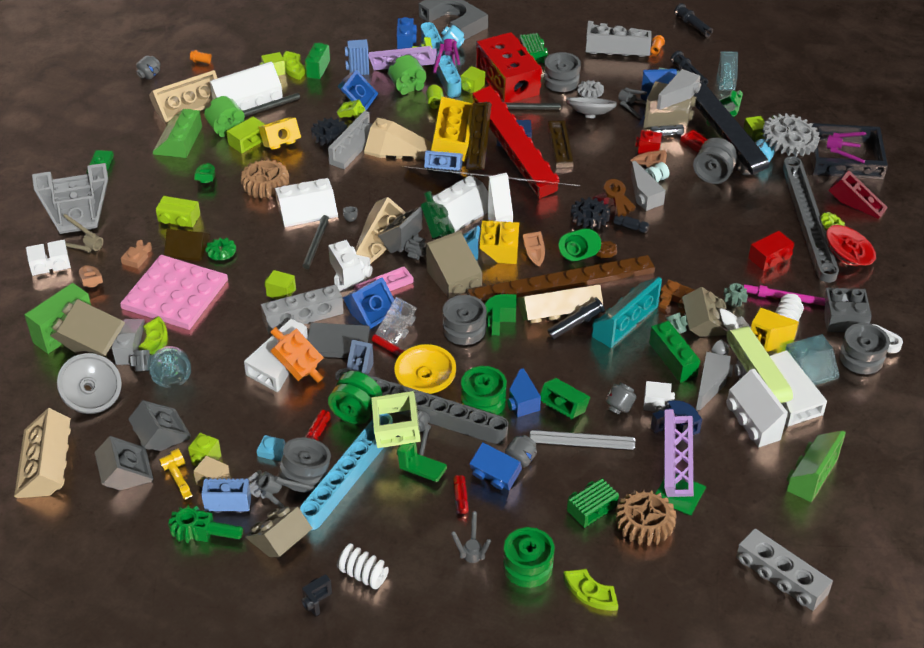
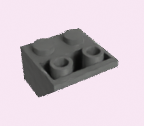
[824,288,872,333]

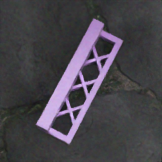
[368,46,438,70]
[665,409,694,497]

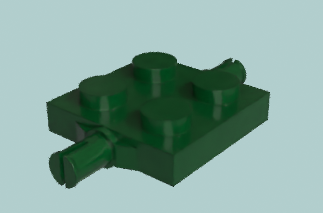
[421,191,454,240]

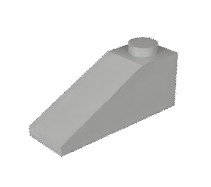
[657,69,701,110]
[631,161,666,211]
[112,319,145,365]
[696,352,733,410]

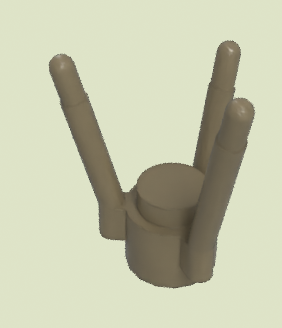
[63,214,103,253]

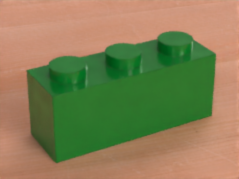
[649,321,700,383]

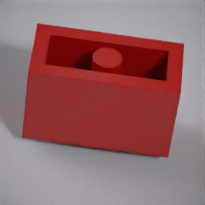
[748,231,794,271]

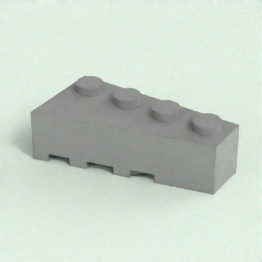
[586,21,651,57]

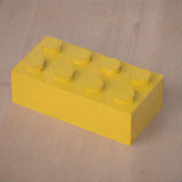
[431,96,473,162]

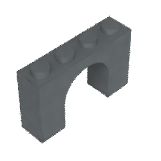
[419,0,488,40]

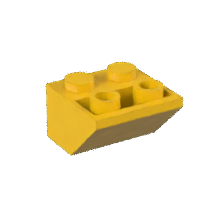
[480,221,519,264]
[751,308,799,353]

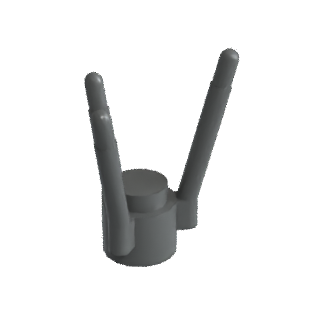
[619,87,647,119]
[390,410,431,456]
[258,473,315,509]
[451,511,491,563]

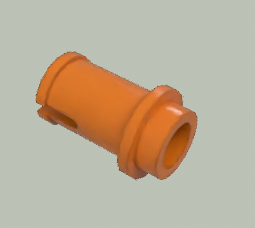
[650,35,665,55]
[190,50,212,64]

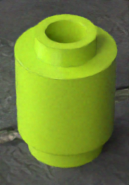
[426,85,444,109]

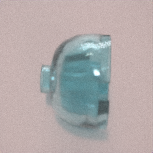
[149,346,191,388]

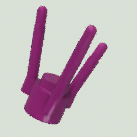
[433,38,460,73]
[827,132,866,163]

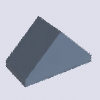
[347,340,373,375]

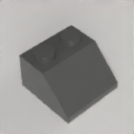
[378,206,423,253]
[129,400,191,451]
[95,436,153,490]

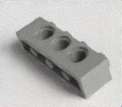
[261,285,344,334]
[736,528,833,611]

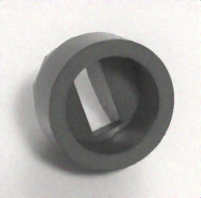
[343,206,358,222]

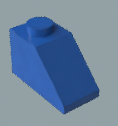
[507,368,541,418]

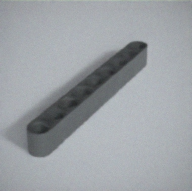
[335,368,508,444]

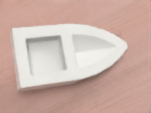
[720,308,751,331]

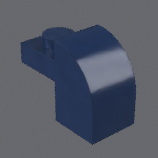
[651,400,702,437]

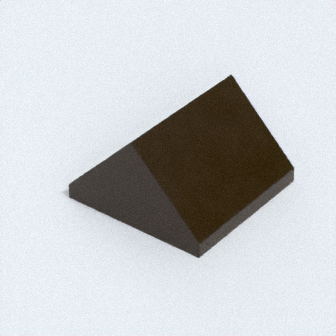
[164,229,211,261]

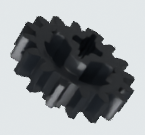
[311,117,348,146]
[570,197,610,229]

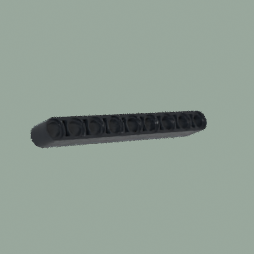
[694,81,769,175]

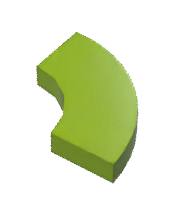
[283,51,306,80]
[139,316,168,359]
[563,569,618,611]

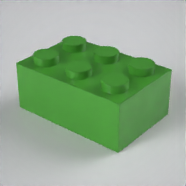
[24,283,91,354]

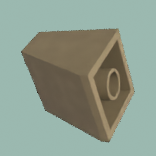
[644,81,697,128]
[426,231,482,299]
[50,299,125,357]

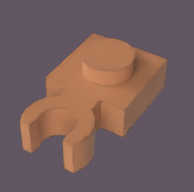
[121,239,152,269]

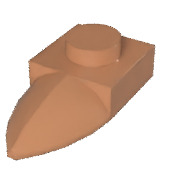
[630,150,667,168]
[523,231,545,267]
[79,265,103,287]

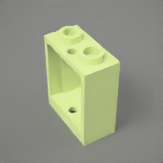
[372,391,421,448]

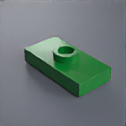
[86,150,114,174]

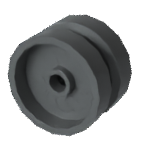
[544,52,581,92]
[693,138,738,184]
[443,295,487,345]
[839,323,890,374]
[278,437,331,492]

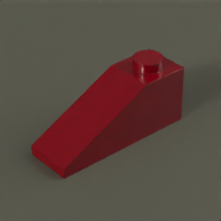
[828,170,888,219]

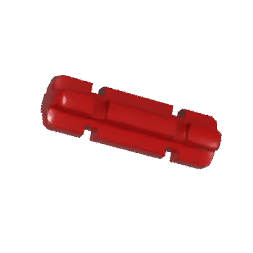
[305,409,331,440]
[453,475,468,514]

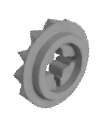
[577,80,604,98]

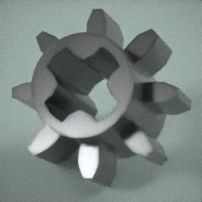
[405,236,426,260]
[130,350,155,371]

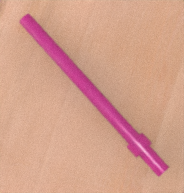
[744,284,825,306]

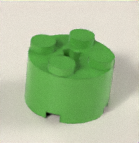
[388,55,426,95]
[204,96,245,137]

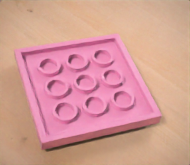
[120,255,228,330]

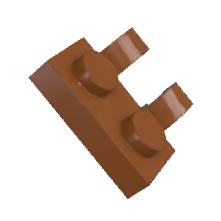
[659,280,695,316]

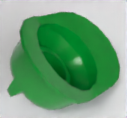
[558,229,601,261]

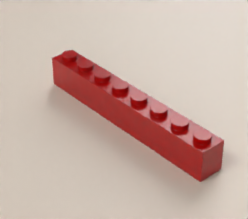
[472,85,559,199]

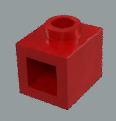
[636,130,662,154]

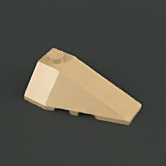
[364,118,432,160]
[355,197,405,264]

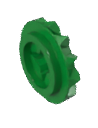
[206,237,236,260]

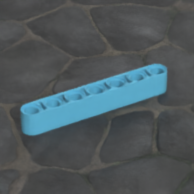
[421,22,461,98]
[300,414,393,530]

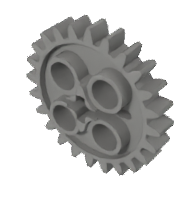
[762,113,820,157]

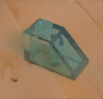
[717,52,738,91]

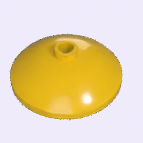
[395,344,456,394]

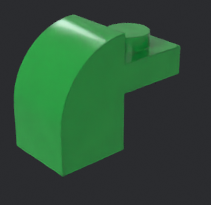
[485,294,516,336]

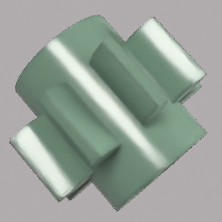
[723,283,748,307]
[666,312,688,334]

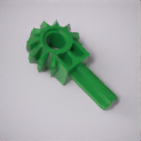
[168,504,243,543]

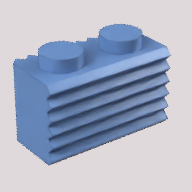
[345,39,369,75]
[424,151,463,171]
[202,478,251,512]

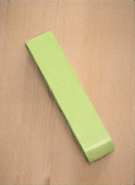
[727,326,793,403]

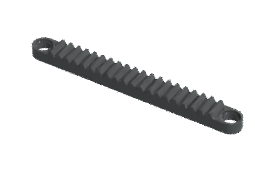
[783,156,839,283]

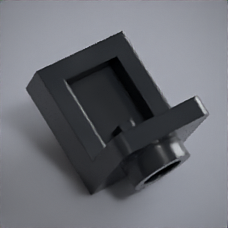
[301,574,332,616]

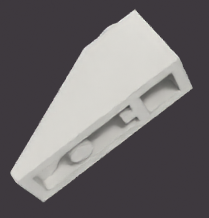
[488,173,513,222]

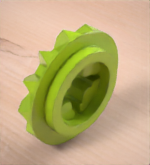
[821,212,845,230]

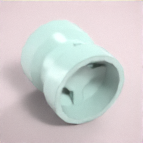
[645,162,669,182]

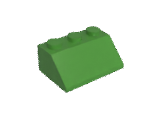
[153,109,202,158]
[786,430,846,502]

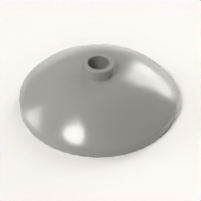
[566,97,617,118]
[57,353,121,414]

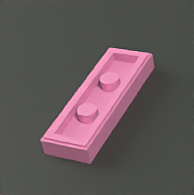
[354,266,414,291]

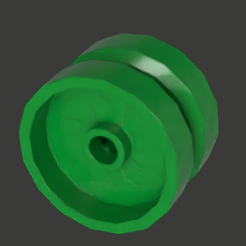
[461,366,507,415]
[328,371,382,425]
[503,527,555,588]

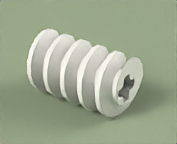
[775,294,804,321]
[337,543,389,589]

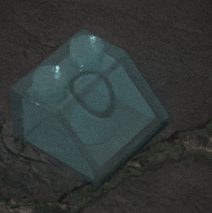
[785,334,839,385]

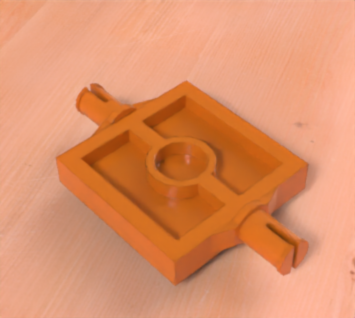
[270,327,324,383]

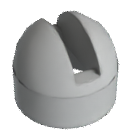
[711,340,729,355]

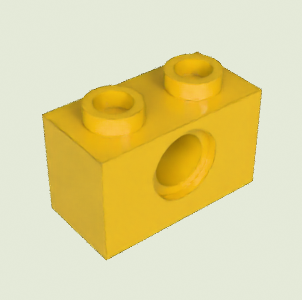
[258,117,301,149]

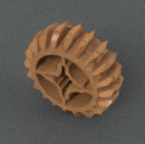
[241,159,289,199]
[615,489,676,546]

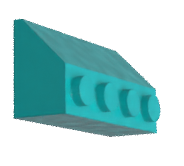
[592,277,662,348]

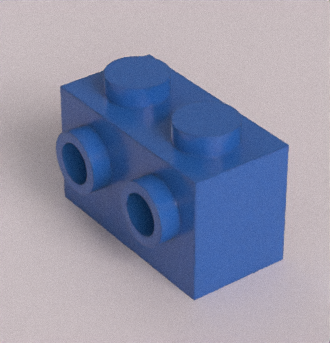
[397,17,417,49]
[470,442,522,491]

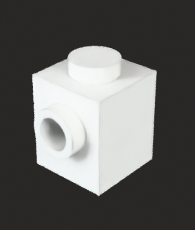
[643,381,675,412]

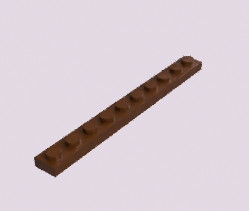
[468,255,655,304]

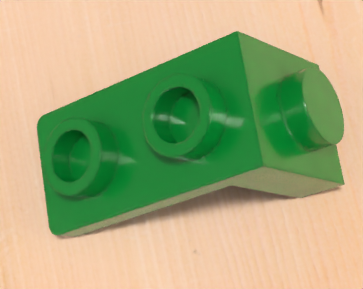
[397,442,447,482]

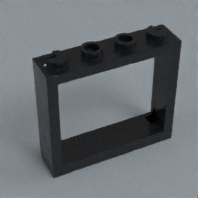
[810,123,888,179]

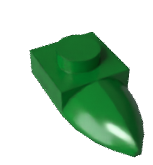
[195,163,215,183]

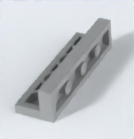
[328,111,373,169]

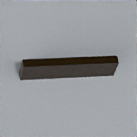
[466,102,492,170]
[548,120,574,168]

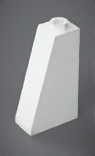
[244,319,308,392]
[770,351,827,427]

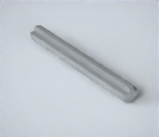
[530,430,635,450]

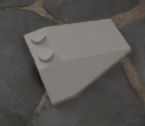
[32,163,108,234]

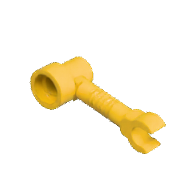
[159,448,192,500]

